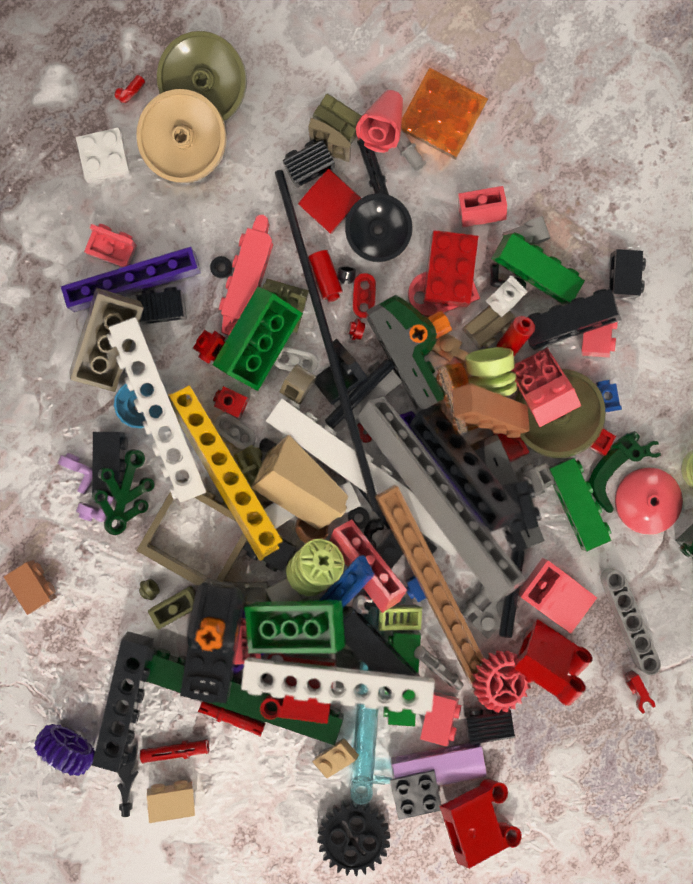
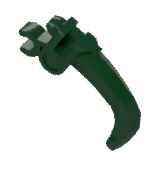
[589,431,661,513]

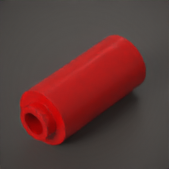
[308,250,343,303]
[496,316,535,357]

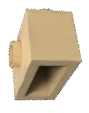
[147,780,195,823]

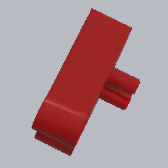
[514,619,593,706]
[260,653,336,724]
[439,779,522,869]

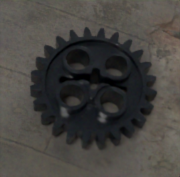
[317,799,390,877]

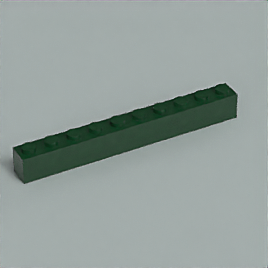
[131,648,344,746]

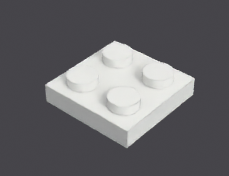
[76,127,130,183]

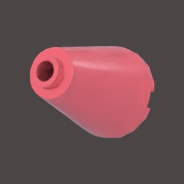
[356,90,403,153]

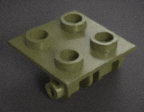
[262,278,309,333]

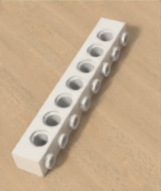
[107,317,206,503]
[242,657,434,714]

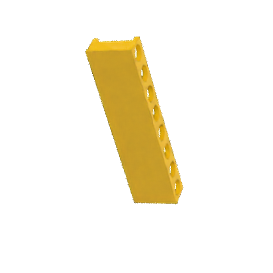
[168,385,282,561]

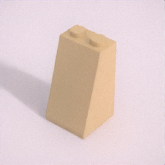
[251,435,348,530]

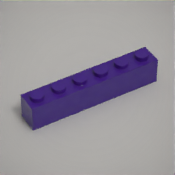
[60,247,201,312]

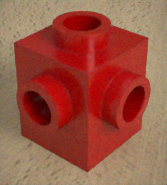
[193,330,226,364]

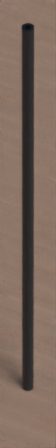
[275,170,381,512]

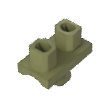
[234,445,263,490]

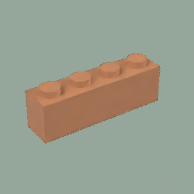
[453,384,530,438]

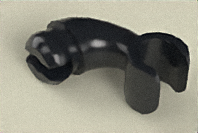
[364,519,384,550]

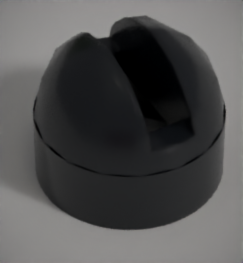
[338,266,356,284]

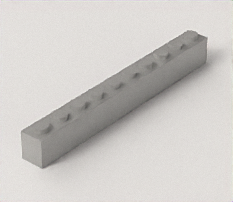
[357,396,526,602]

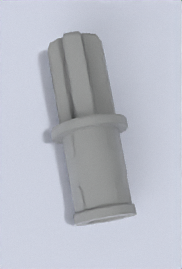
[397,130,426,171]

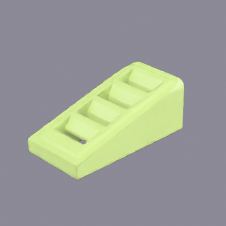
[378,605,422,631]

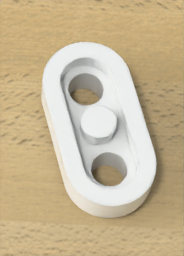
[274,347,318,374]

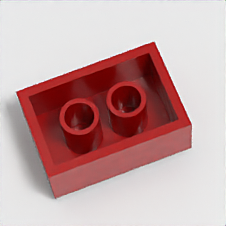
[423,230,479,308]

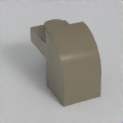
[279,364,317,405]

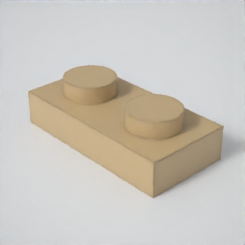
[312,738,359,778]

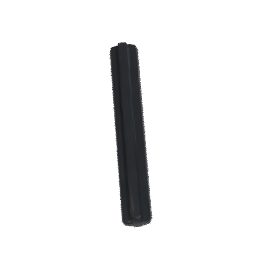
[325,359,395,429]
[499,550,525,638]

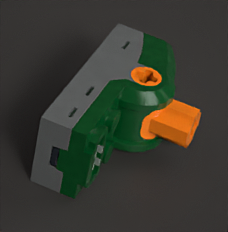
[365,295,452,412]

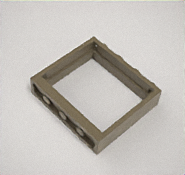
[136,478,248,586]

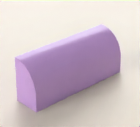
[391,742,486,786]

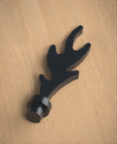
[117,745,139,817]

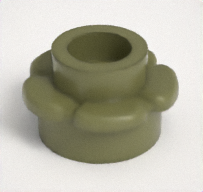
[139,579,160,600]

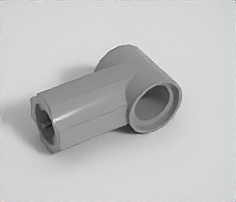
[502,216,550,245]

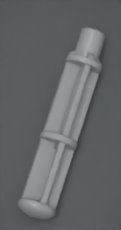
[414,646,464,690]

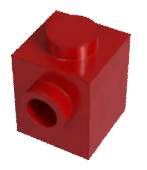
[213,386,250,419]

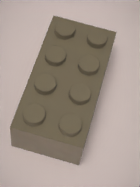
[69,288,143,392]

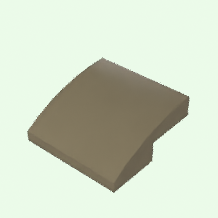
[308,118,351,162]

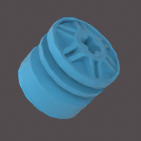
[114,383,163,428]

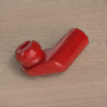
[114,75,145,103]

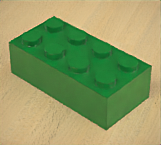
[212,286,303,391]
[245,600,345,653]

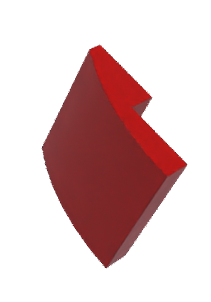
[298,169,361,234]

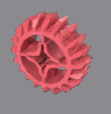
[472,650,531,713]

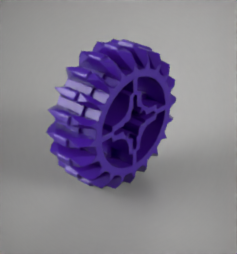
[34,724,95,776]

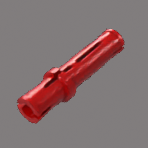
[198,701,266,737]
[140,739,210,764]

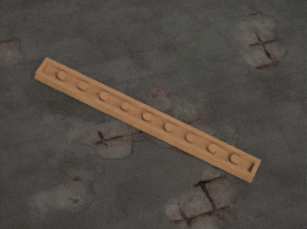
[375,485,484,689]

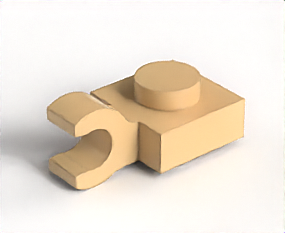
[432,333,469,365]

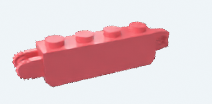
[219,214,273,335]

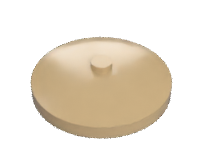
[136,89,227,183]

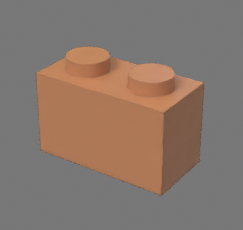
[4,560,57,615]

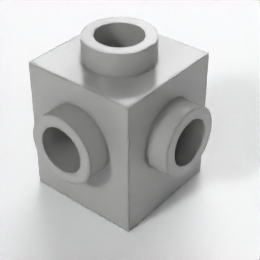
[516,462,555,496]

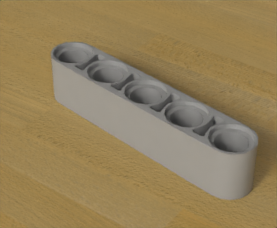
[600,568,661,675]

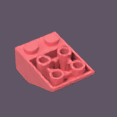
[510,348,581,427]
[519,558,597,634]

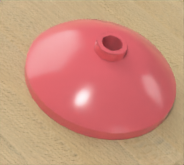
[615,468,683,534]

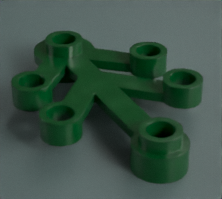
[92,449,155,535]

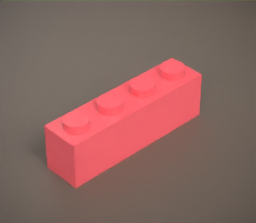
[329,519,407,613]

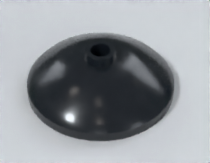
[345,193,413,262]

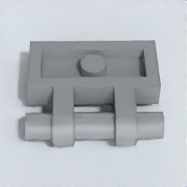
[461,586,519,639]

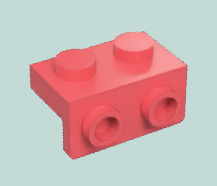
[84,223,137,268]

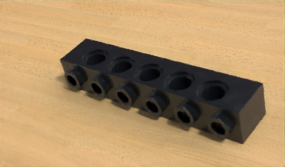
[409,406,521,532]
[92,631,156,773]

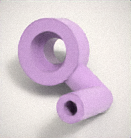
[57,453,92,494]
[76,495,113,522]

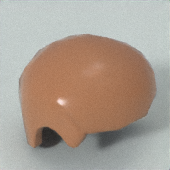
[295,518,329,543]

